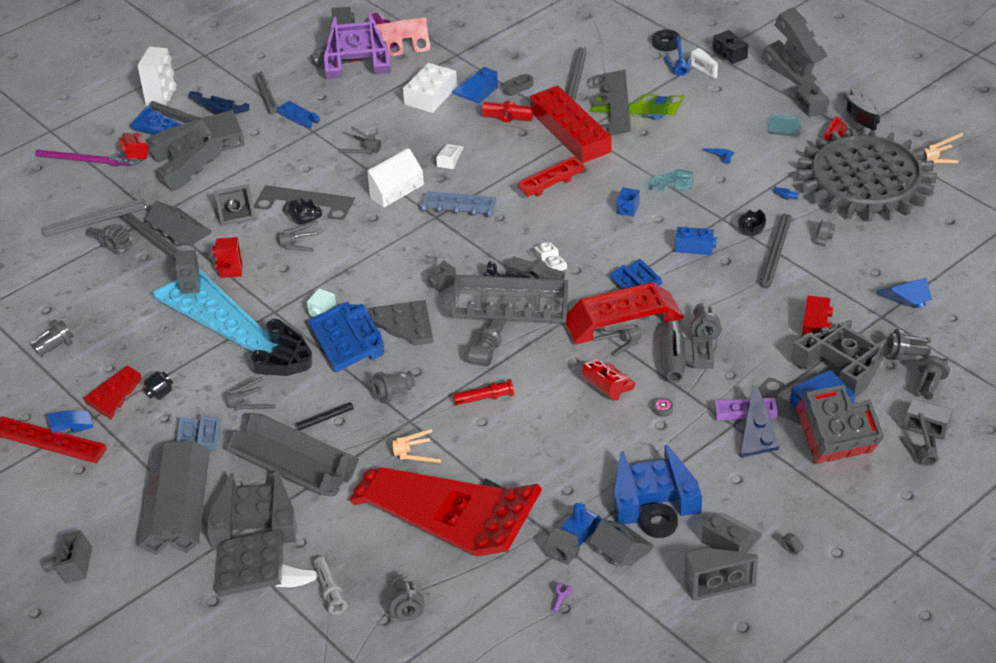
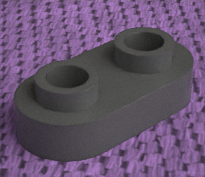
[503,74,534,95]

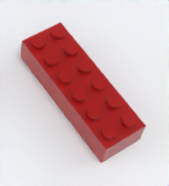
[530,85,612,163]

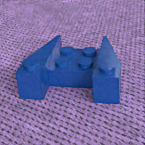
[614,445,702,524]

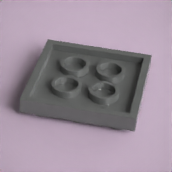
[216,529,284,597]

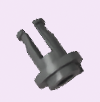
[691,303,722,340]
[30,319,74,358]
[887,329,931,360]
[914,356,950,400]
[368,371,415,403]
[389,574,425,621]

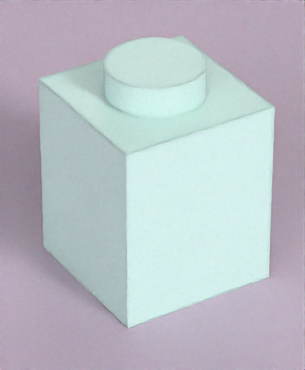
[307,289,336,318]

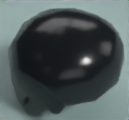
[738,209,766,236]

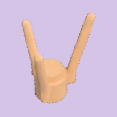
[923,133,963,164]
[393,429,441,463]

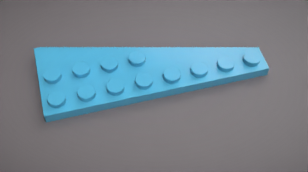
[153,268,278,353]

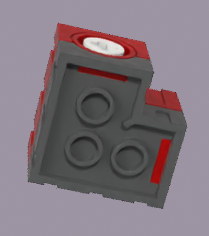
[795,384,884,465]

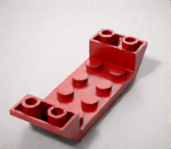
[565,282,684,345]

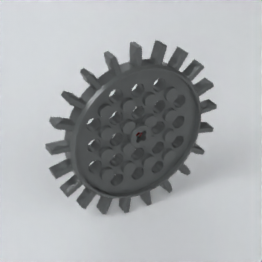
[797,128,937,221]

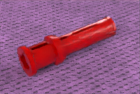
[453,379,514,406]

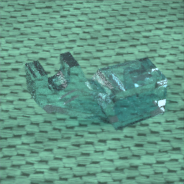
[649,169,693,191]

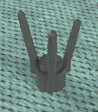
[311,44,353,67]
[338,127,381,155]
[280,221,318,251]
[593,324,641,356]
[226,377,276,411]
[901,413,939,466]

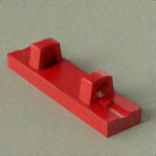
[517,156,585,197]

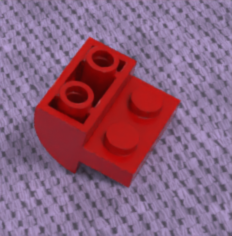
[582,360,636,400]

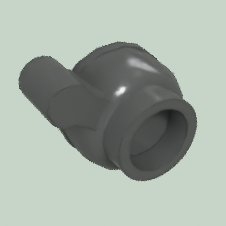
[815,218,836,246]

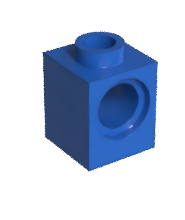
[617,187,640,217]

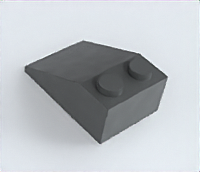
[684,548,758,601]

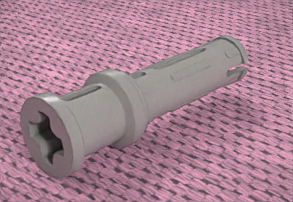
[314,557,348,615]

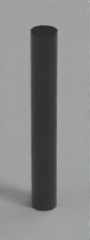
[296,402,354,431]

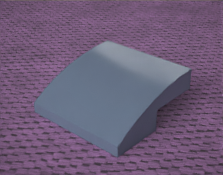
[176,415,221,451]

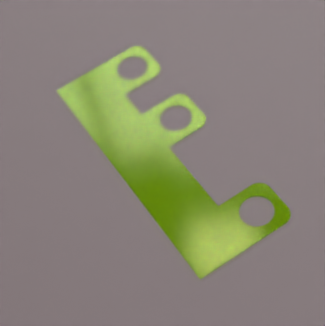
[588,92,685,115]

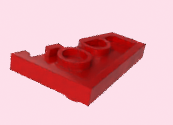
[84,365,142,420]

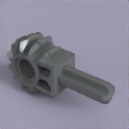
[86,223,133,255]

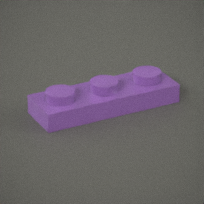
[714,398,778,420]

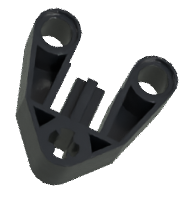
[251,319,312,376]

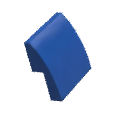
[609,259,663,289]

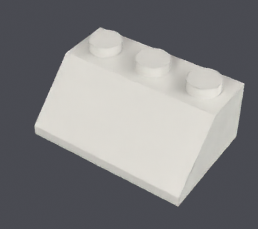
[367,148,424,208]

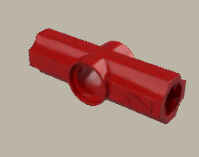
[482,101,534,123]

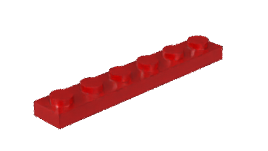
[0,416,107,464]

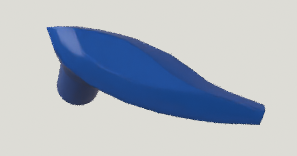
[703,148,735,164]

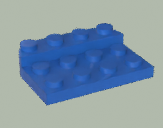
[307,302,385,372]

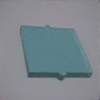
[768,115,801,137]
[109,150,147,165]

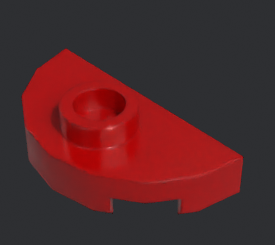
[824,116,847,140]

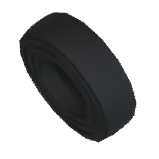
[652,29,681,52]
[640,503,678,538]

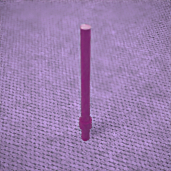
[35,150,132,166]

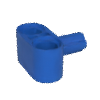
[561,502,601,546]

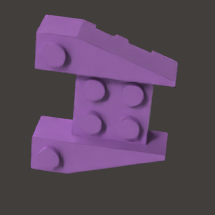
[324,13,391,79]

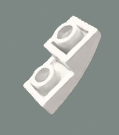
[534,242,567,271]

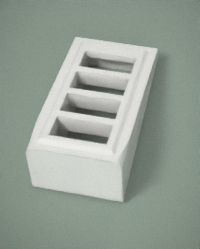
[690,48,718,78]
[436,144,463,169]

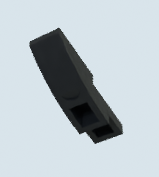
[846,88,880,130]

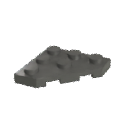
[370,300,434,346]

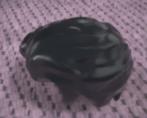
[289,198,322,224]

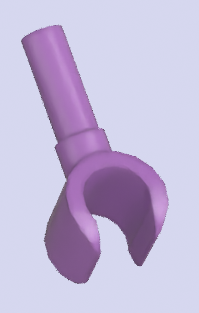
[553,583,572,612]

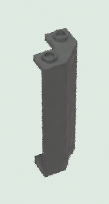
[227,413,359,496]
[139,441,210,555]

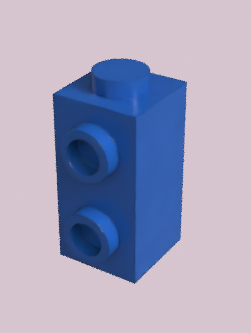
[675,227,717,255]

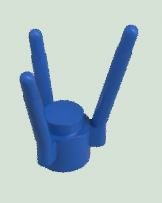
[664,36,691,76]

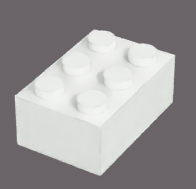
[138,46,176,106]
[403,63,457,113]

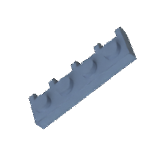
[422,191,496,217]

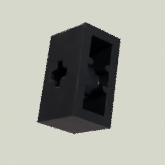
[712,30,748,64]

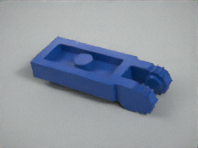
[277,101,320,129]

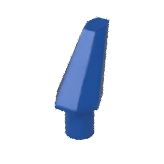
[774,187,799,200]

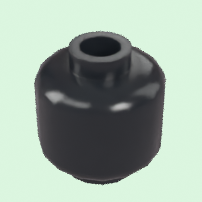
[143,371,173,400]

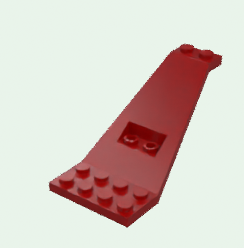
[349,467,543,557]

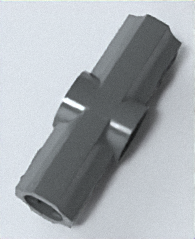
[509,256,565,280]

